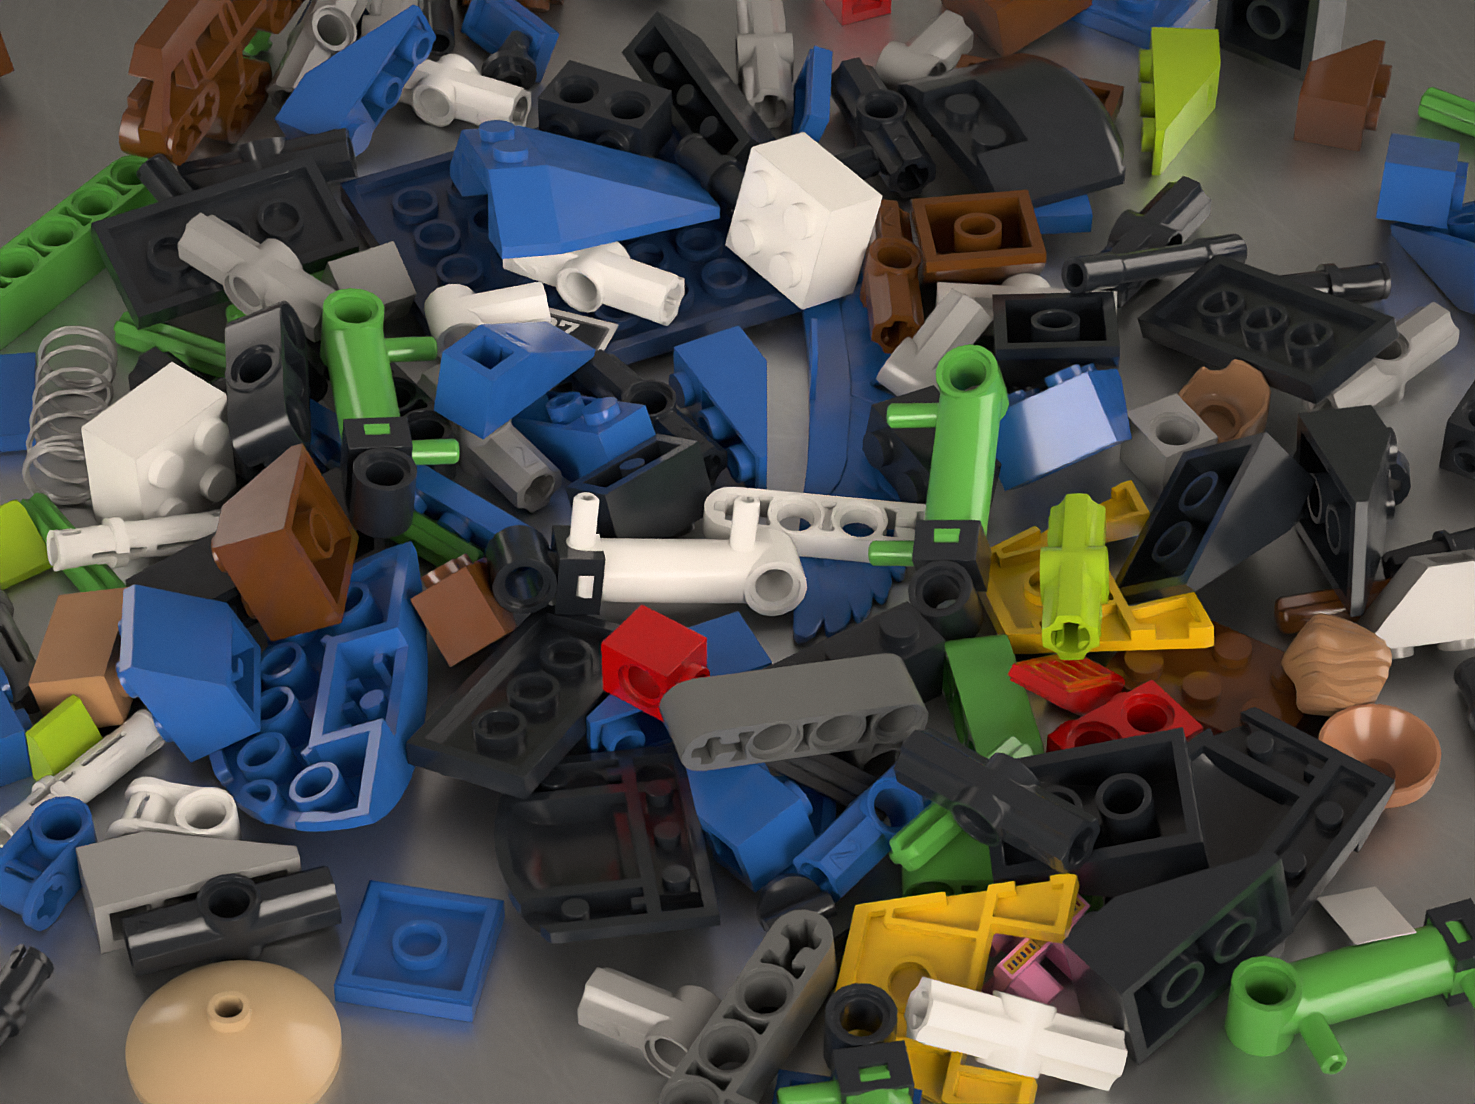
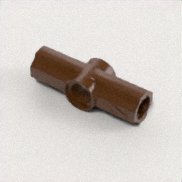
[859,200,925,354]

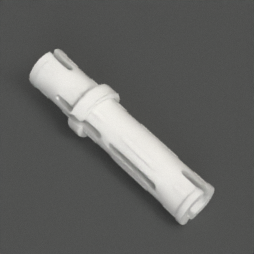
[47,509,222,571]
[0,709,167,848]

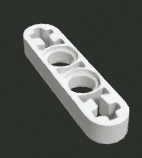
[703,487,926,567]

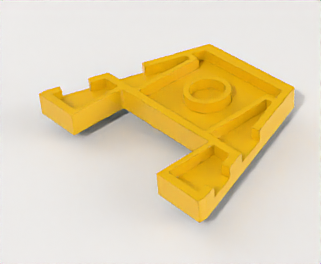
[977,480,1214,654]
[835,873,1080,1104]

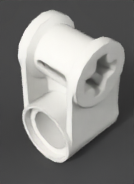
[104,777,243,841]

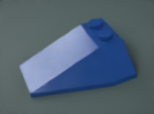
[450,120,720,259]

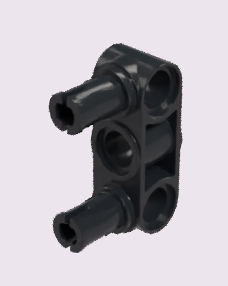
[225,301,330,475]

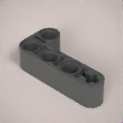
[660,653,928,778]
[657,909,838,1104]

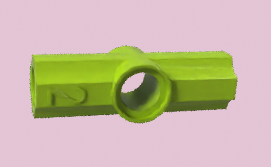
[1040,493,1109,660]

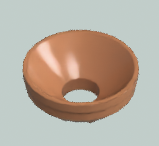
[1318,704,1441,809]

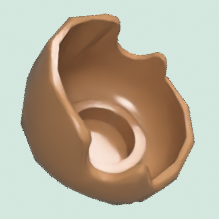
[1178,359,1271,444]

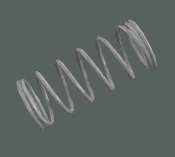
[22,326,118,505]

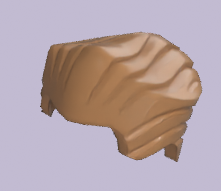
[1281,613,1392,717]

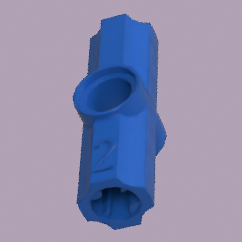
[792,737,952,904]

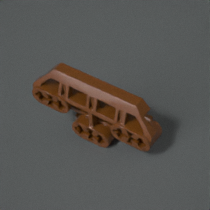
[119,0,305,166]

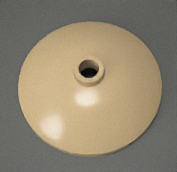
[125,960,342,1104]

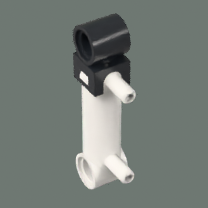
[486,492,807,616]

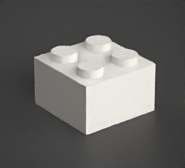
[725,132,882,310]
[81,362,237,523]

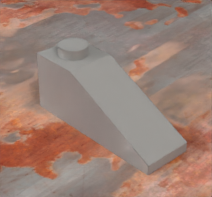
[75,831,301,954]

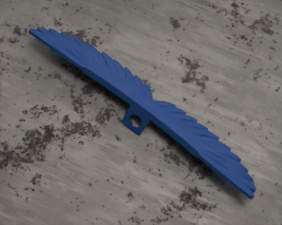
[793,266,907,644]

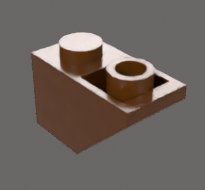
[1293,39,1392,152]
[410,553,517,667]

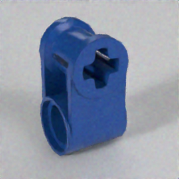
[0,796,97,931]

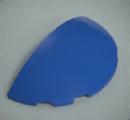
[209,541,428,831]

